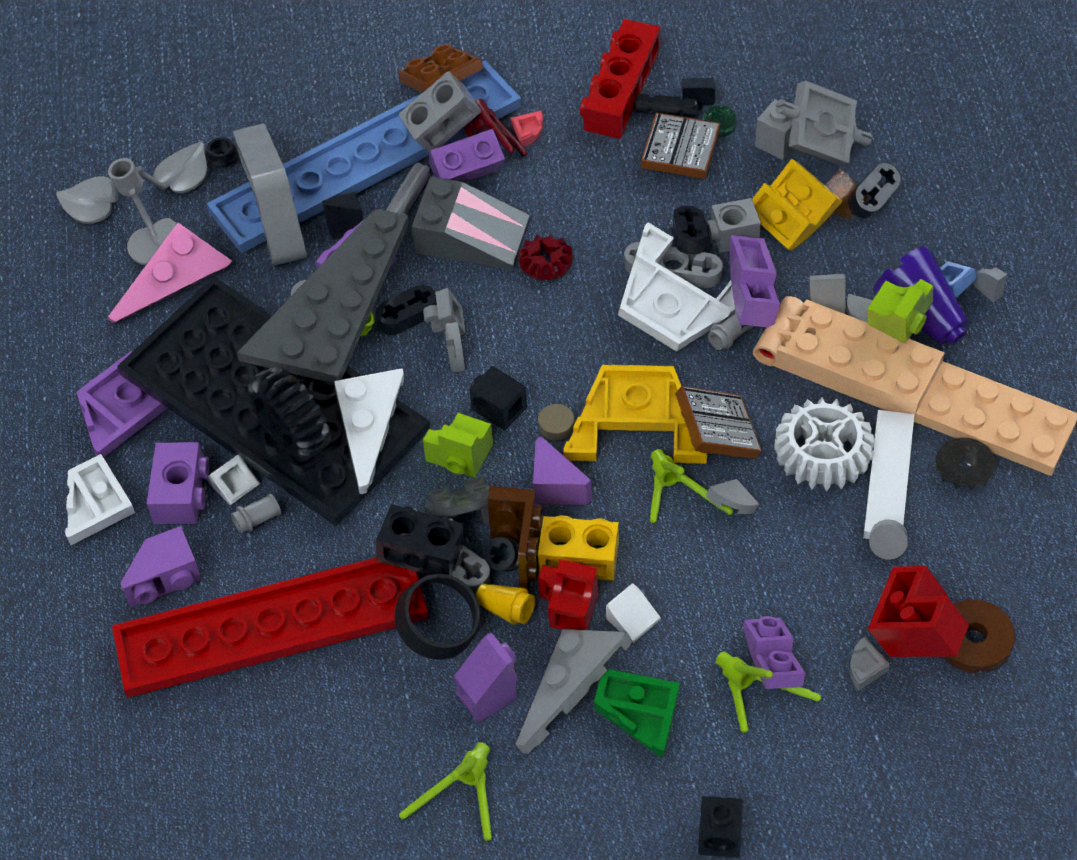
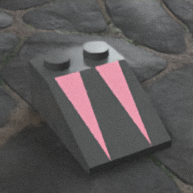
[412,177,530,270]

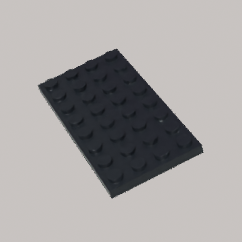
[117,276,430,526]

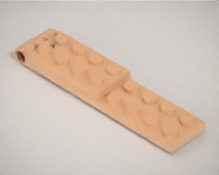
[753,296,1077,476]

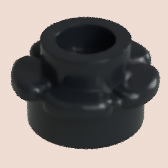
[206,137,238,167]

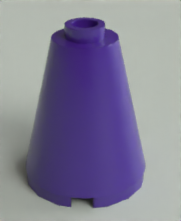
[873,246,968,345]

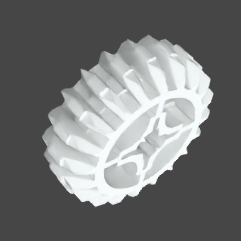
[774,397,875,492]

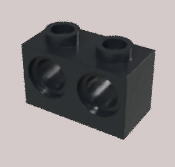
[376,504,463,576]

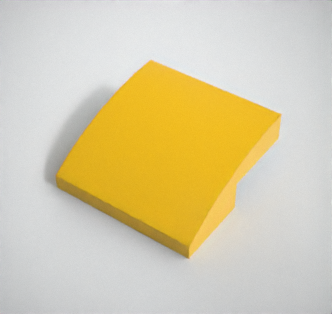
[752,159,842,251]

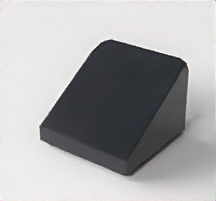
[681,78,715,105]

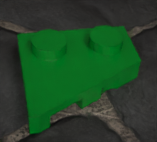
[594,668,680,757]

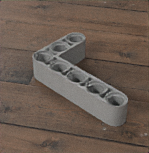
[232,123,307,266]

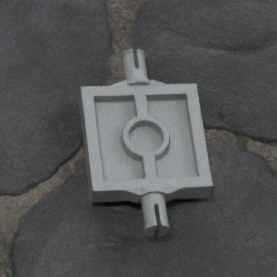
[775,80,872,166]

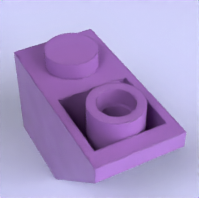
[121,526,201,608]
[454,632,519,723]

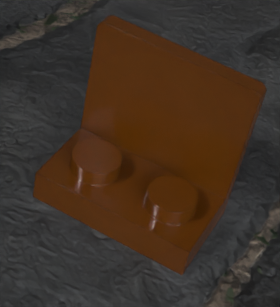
[488,486,542,591]

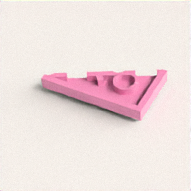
[107,223,232,323]

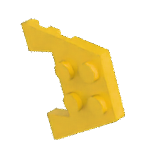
[563,365,707,464]

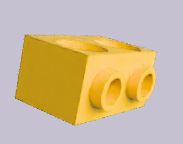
[538,515,619,581]

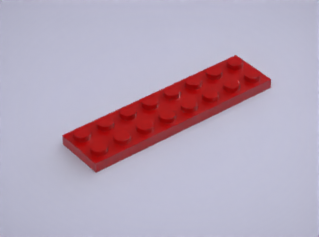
[112,557,429,698]

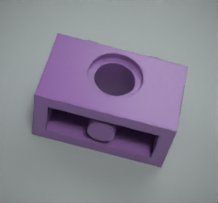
[429,129,505,183]
[146,442,210,524]

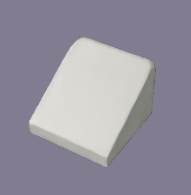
[206,455,260,505]
[606,584,661,643]

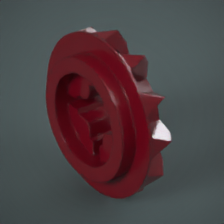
[518,234,573,280]

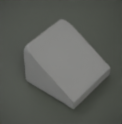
[807,274,846,314]

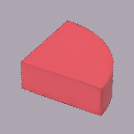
[510,111,543,148]

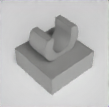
[423,288,466,336]

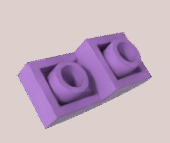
[743,616,805,689]

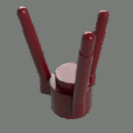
[463,99,527,157]

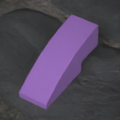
[729,235,780,327]

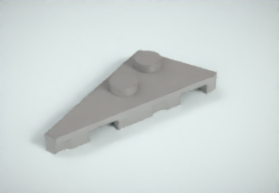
[516,629,632,754]

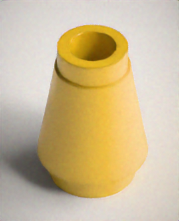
[476,583,535,625]

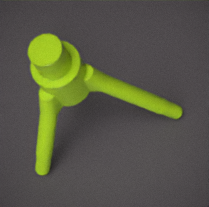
[649,449,733,523]
[716,651,821,733]
[399,742,492,841]

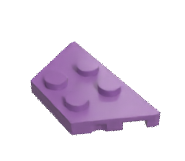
[76,351,167,458]

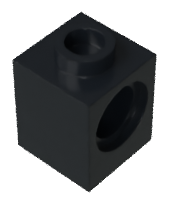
[469,366,527,431]
[698,796,743,858]

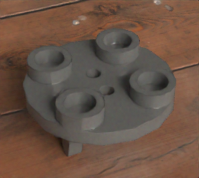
[425,478,492,526]

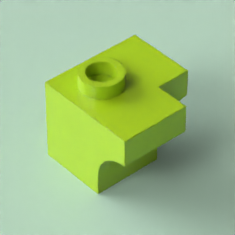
[867,279,933,344]
[423,413,493,478]

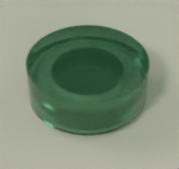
[703,105,736,137]

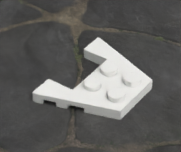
[618,222,736,351]

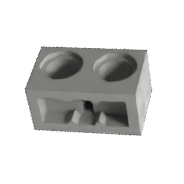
[399,71,482,152]

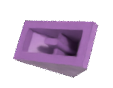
[533,436,592,505]

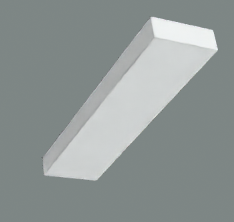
[863,410,915,539]

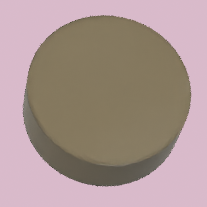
[538,404,574,441]

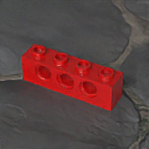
[579,19,660,139]

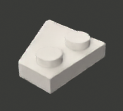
[65,454,135,545]

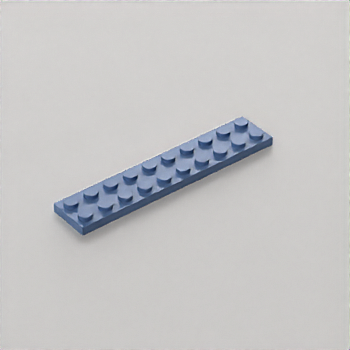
[206,60,522,254]

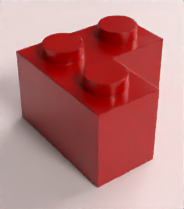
[868,565,969,657]

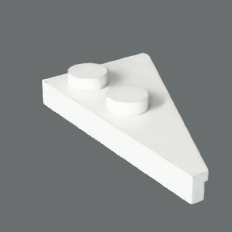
[334,368,404,494]

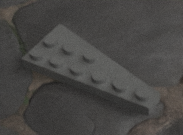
[237,208,409,383]

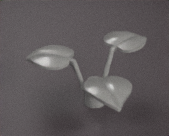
[57,141,208,265]

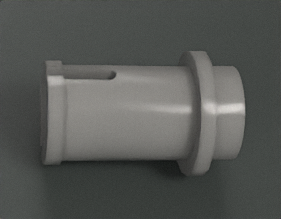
[708,313,753,350]
[231,494,281,533]

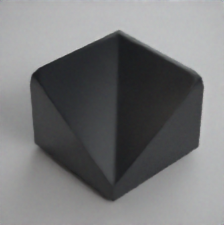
[322,192,363,240]

